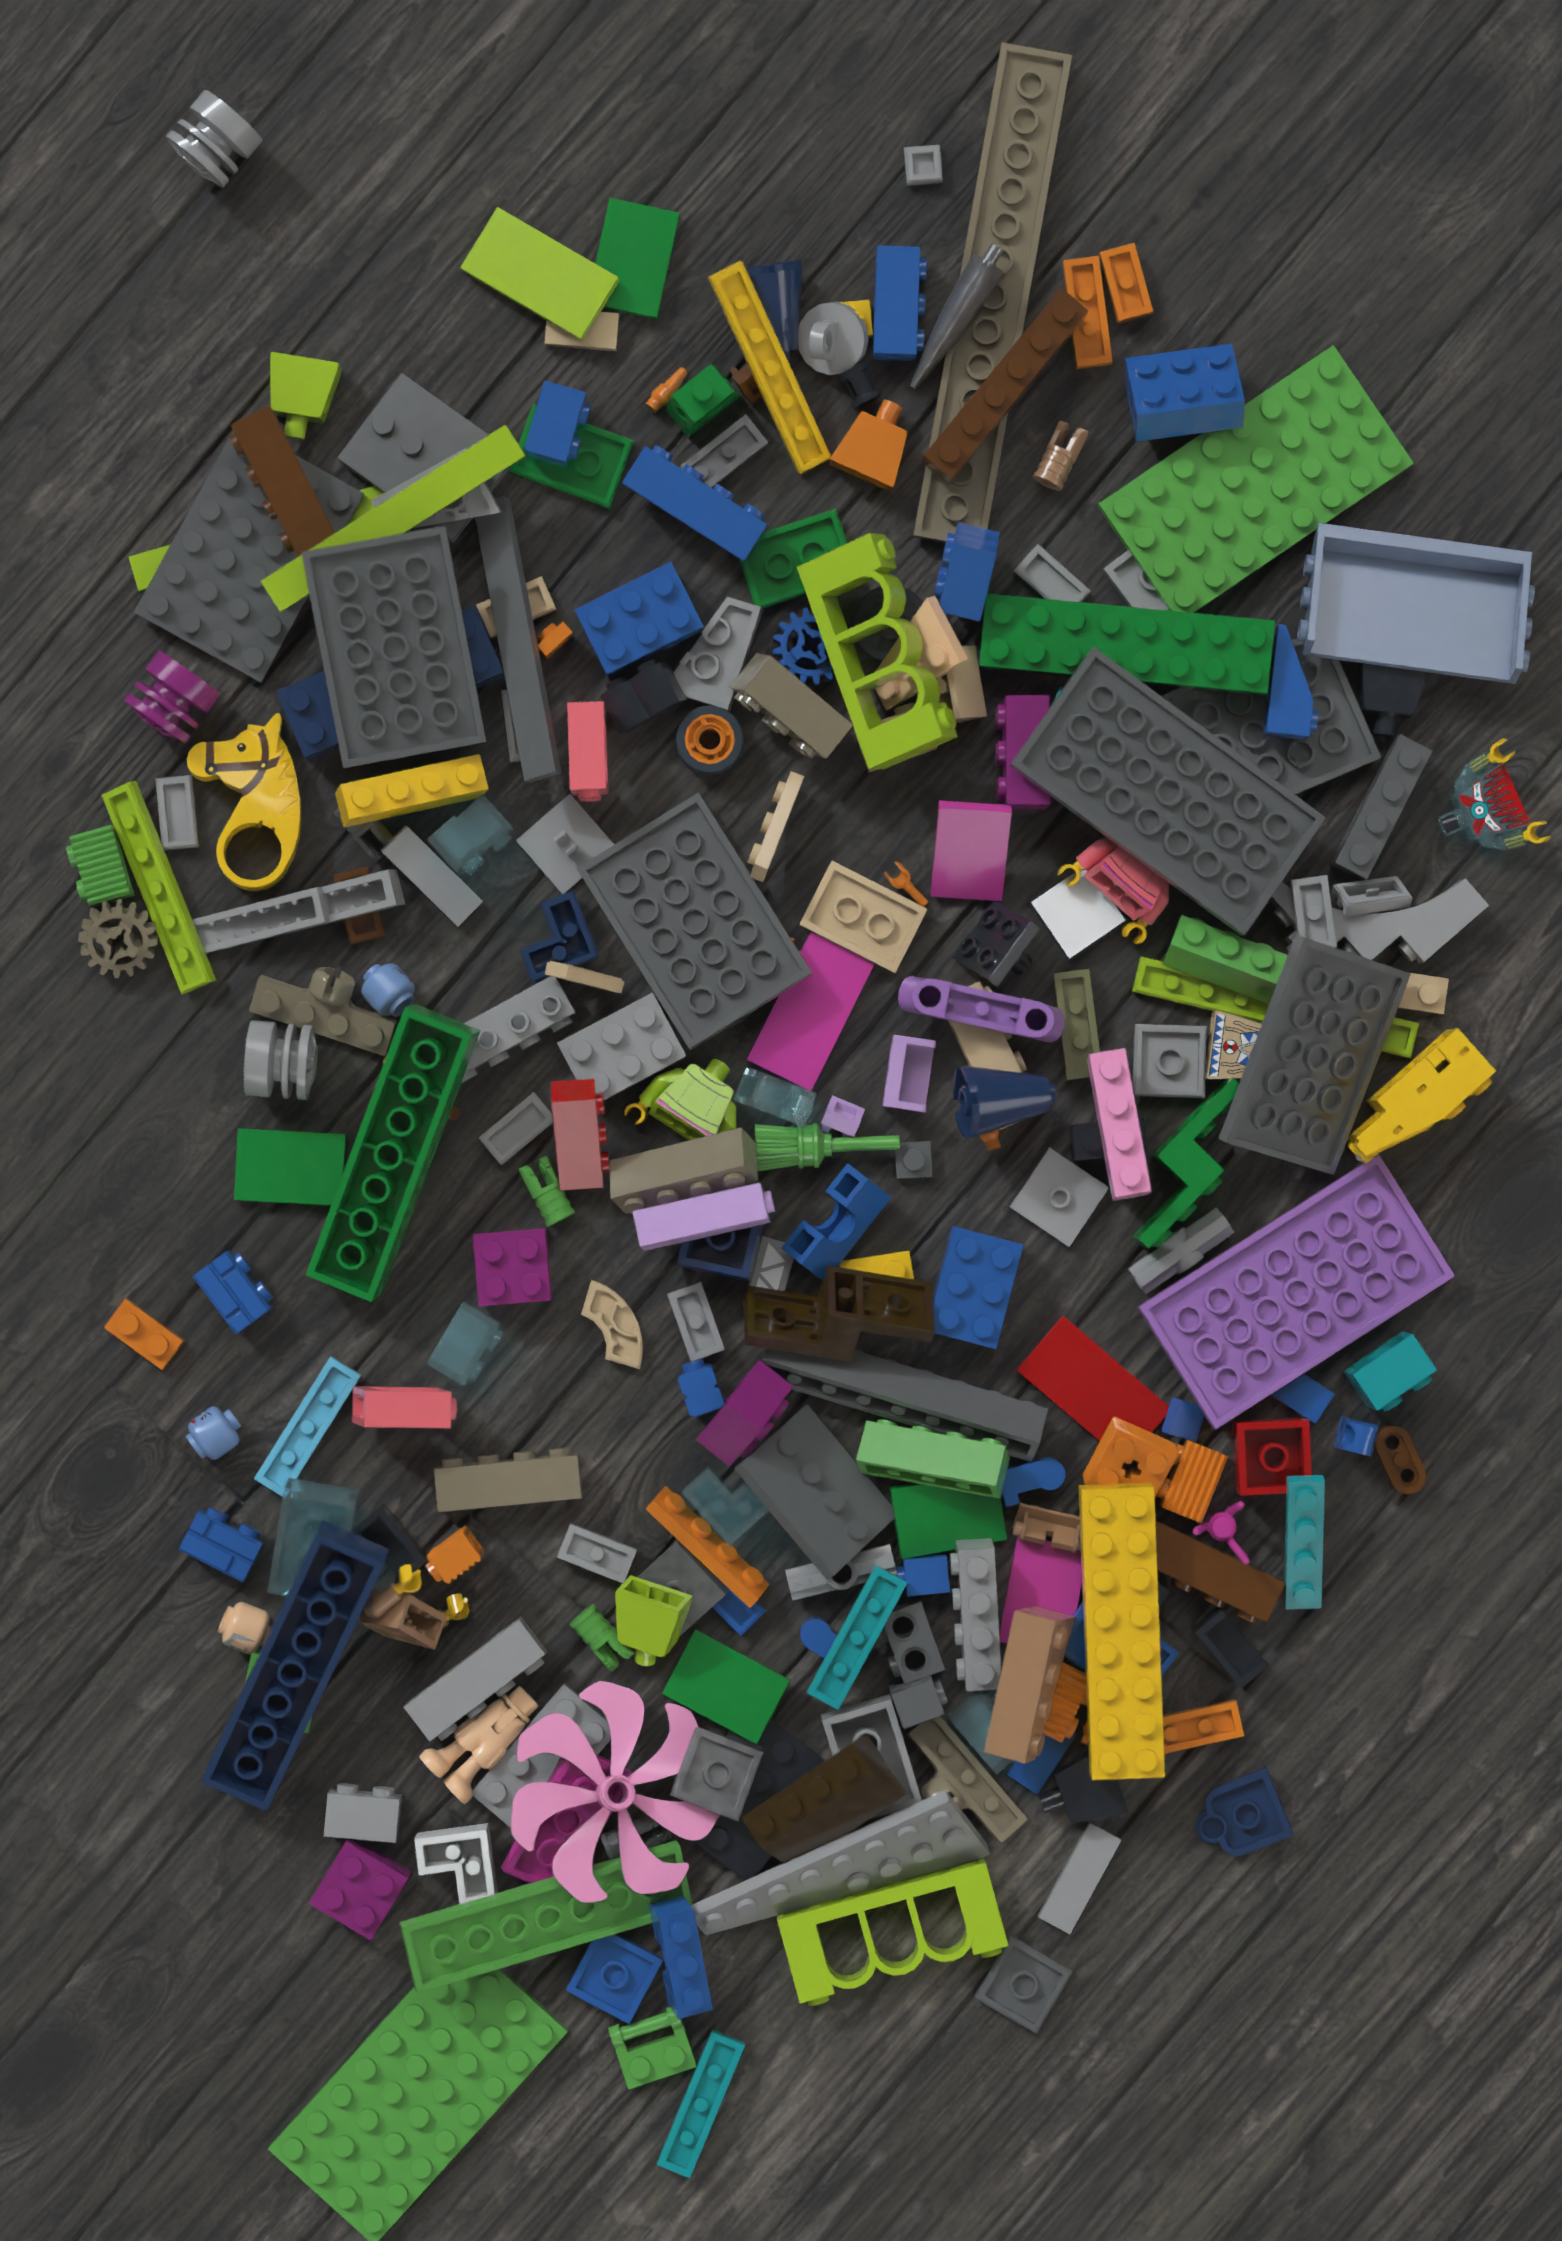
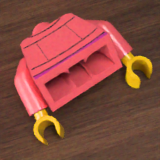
[1057,837,1169,944]

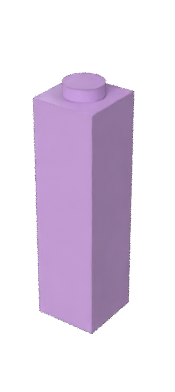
[633,1183,775,1251]

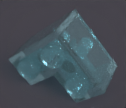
[427,794,514,877]
[681,1465,769,1546]

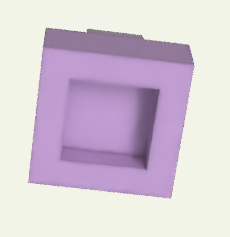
[821,1095,865,1137]

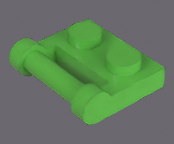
[608,2007,697,2090]

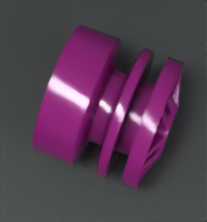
[123,650,221,744]

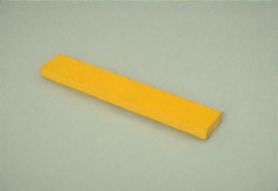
[708,261,831,474]

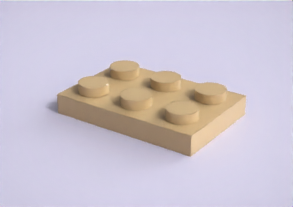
[799,861,927,973]

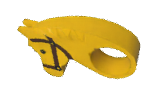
[187,713,302,891]

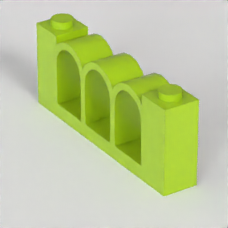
[797,533,957,769]
[777,1857,1008,2006]

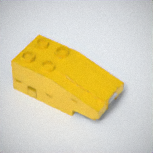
[1346,1028,1496,1163]

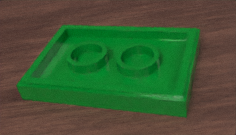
[595,198,680,320]
[509,404,634,509]
[739,509,847,609]
[234,1128,347,1205]
[889,1483,1007,1559]
[662,1630,791,1744]

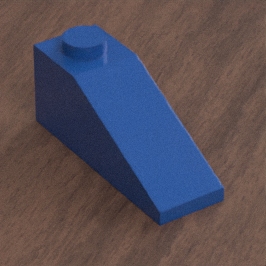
[1263,624,1318,741]

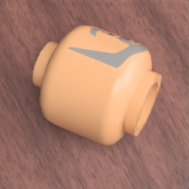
[218,1602,271,1655]

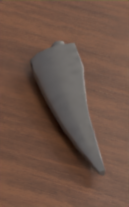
[910,243,1003,389]

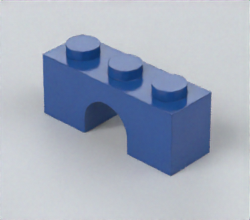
[781,1163,891,1280]
[649,1895,713,2019]

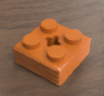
[1083,1417,1178,1499]

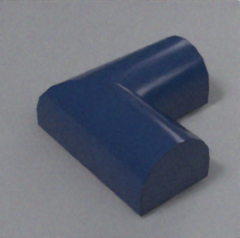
[519,890,600,983]

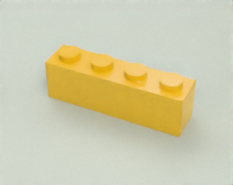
[335,754,489,828]

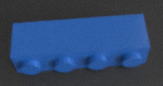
[622,445,767,562]

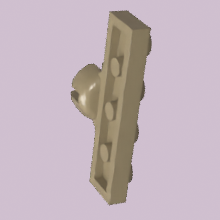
[249,967,397,1056]
[906,1716,1028,1843]

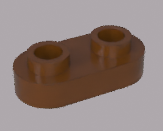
[1374,1425,1426,1494]

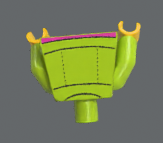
[625,1059,736,1140]

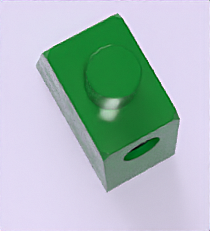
[666,364,741,438]

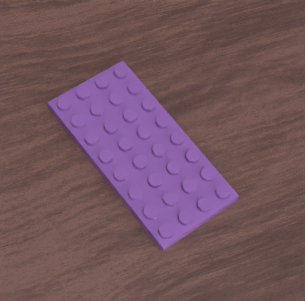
[1137,1155,1455,1429]

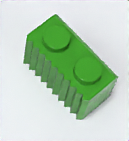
[66,825,135,907]

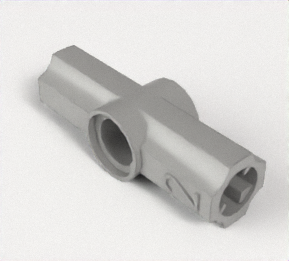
[1128,1207,1234,1294]
[785,1544,897,1600]

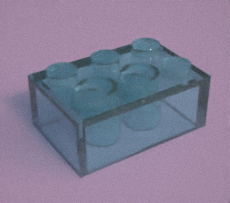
[267,1478,360,1596]

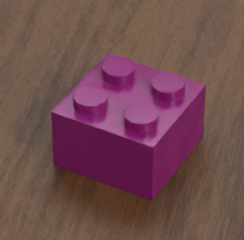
[473,1228,552,1306]
[696,1360,793,1467]
[309,1839,411,1941]

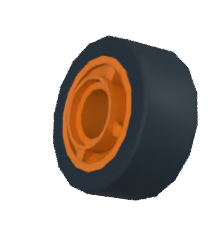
[676,705,744,775]

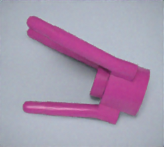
[1193,1501,1249,1564]

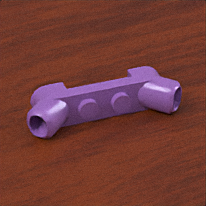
[898,976,1065,1043]

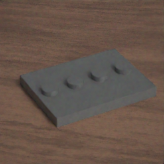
[337,373,513,543]
[734,1404,894,1580]

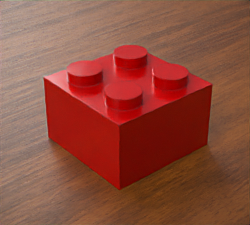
[1232,1417,1312,1495]

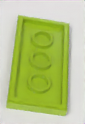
[460,207,620,342]

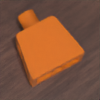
[830,400,908,493]

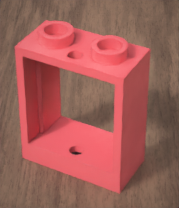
[567,701,608,802]
[352,1386,457,1428]

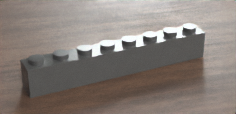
[762,1348,1048,1462]

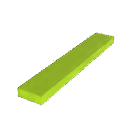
[101,781,216,994]

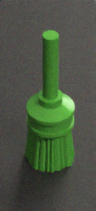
[755,1123,900,1172]

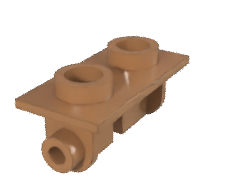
[1012,1503,1081,1553]

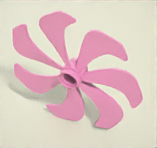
[511,1681,720,1902]

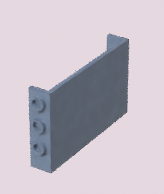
[1297,523,1535,684]

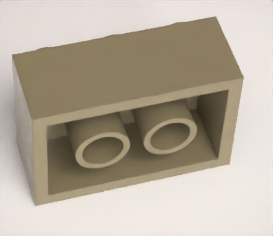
[730,653,853,759]

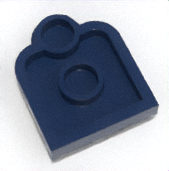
[1195,1766,1294,1856]

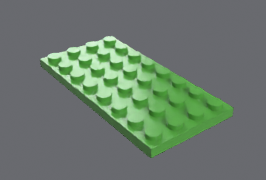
[1097,345,1414,613]
[268,1968,568,2241]

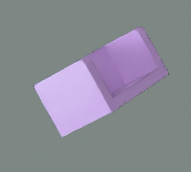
[882,1035,936,1112]

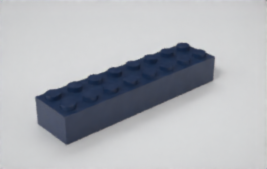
[201,1520,388,1811]

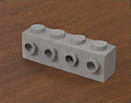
[461,976,576,1084]
[950,1538,1001,1691]
[404,1616,547,1742]

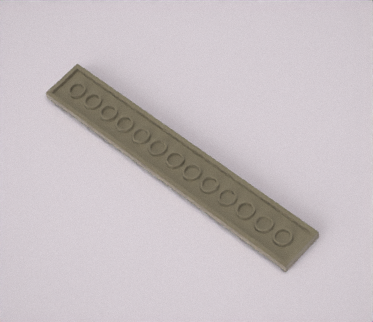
[913,42,1072,543]

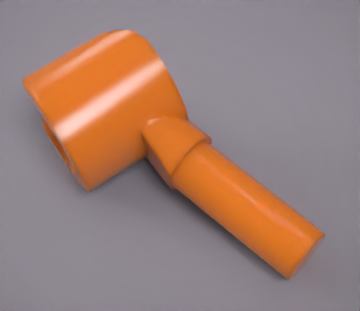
[884,862,928,907]

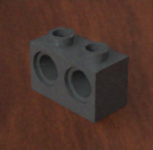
[879,1598,945,1684]
[889,1675,948,1729]

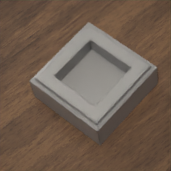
[904,145,943,186]

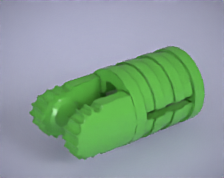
[519,1156,576,1227]
[569,1603,635,1672]

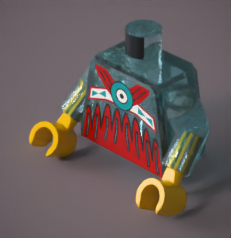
[1438,738,1551,851]

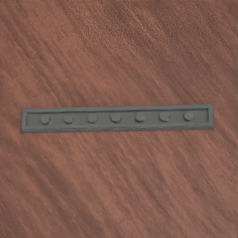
[475,496,562,783]

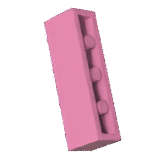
[1087,1048,1151,1201]

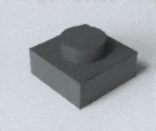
[895,1141,932,1179]

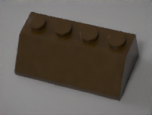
[742,1733,907,1863]

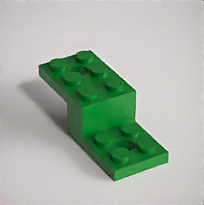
[1132,1078,1239,1248]

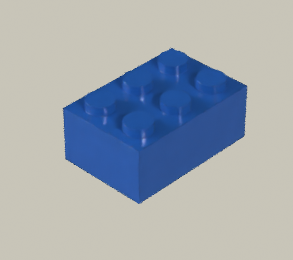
[1125,344,1245,442]
[575,562,704,679]
[933,1226,1023,1349]

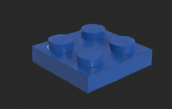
[566,1934,663,2024]

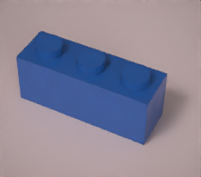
[872,245,927,361]

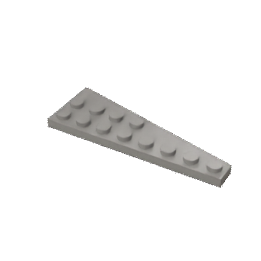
[691,1790,990,1935]

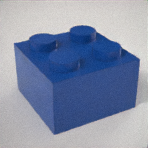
[934,522,1000,621]

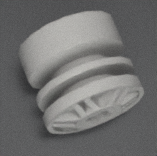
[165,90,263,188]
[244,1020,318,1100]

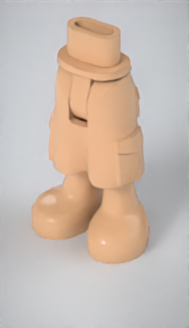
[419,1685,539,1804]

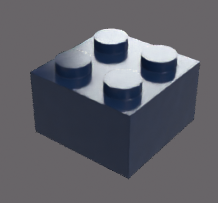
[677,1197,765,1283]

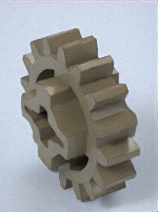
[78,899,158,978]

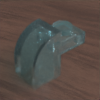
[733,1067,817,1127]

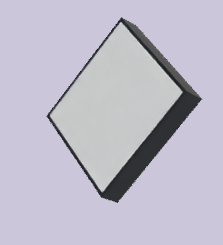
[1028,869,1128,961]

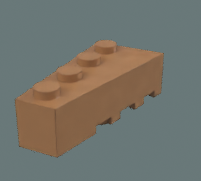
[984,1606,1075,1763]

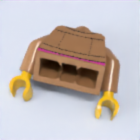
[358,1564,469,1650]

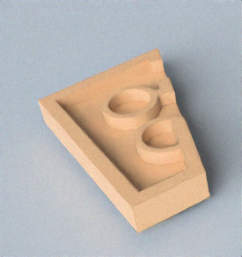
[875,596,968,711]

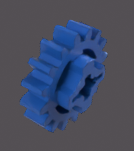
[772,608,833,687]

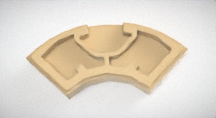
[581,1280,643,1369]

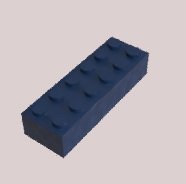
[276,606,505,761]

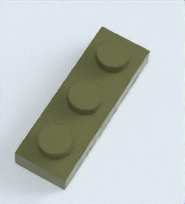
[1053,969,1100,1080]

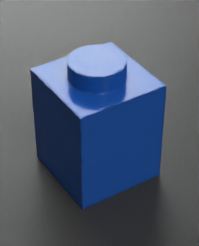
[897,1553,950,1596]

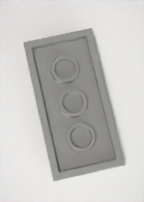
[473,1683,611,1828]

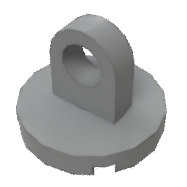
[798,302,869,375]

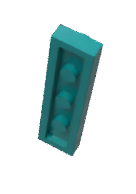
[1284,1475,1325,1610]
[807,1565,907,1710]
[657,2029,745,2178]

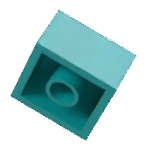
[1343,1331,1437,1412]

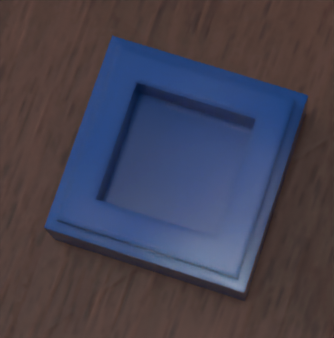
[1162,1397,1204,1442]

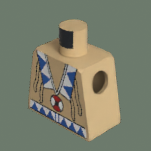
[1205,1011,1262,1080]

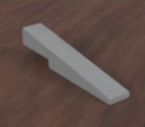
[192,869,405,954]

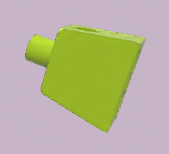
[270,352,342,441]
[615,1575,693,1666]

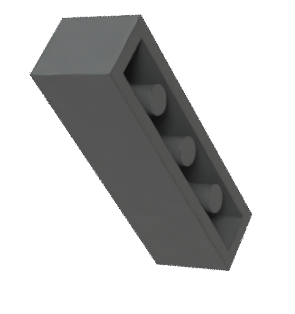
[1330,734,1432,881]

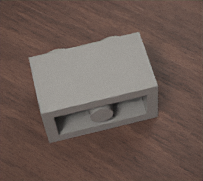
[324,1783,402,1843]

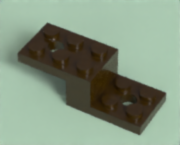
[744,1265,935,1362]

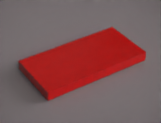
[1016,1315,1169,1441]

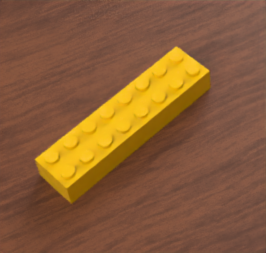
[1079,1482,1165,1780]

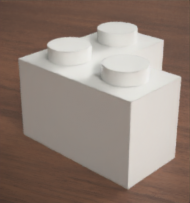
[414,1823,498,1904]

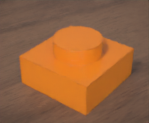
[538,622,573,659]

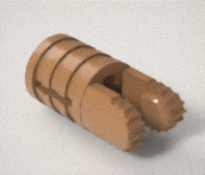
[1032,420,1089,491]

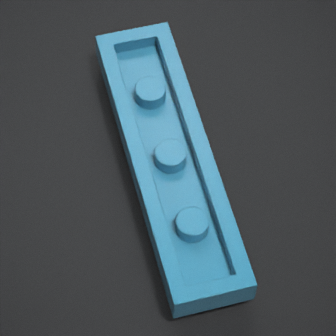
[254,1356,362,1498]

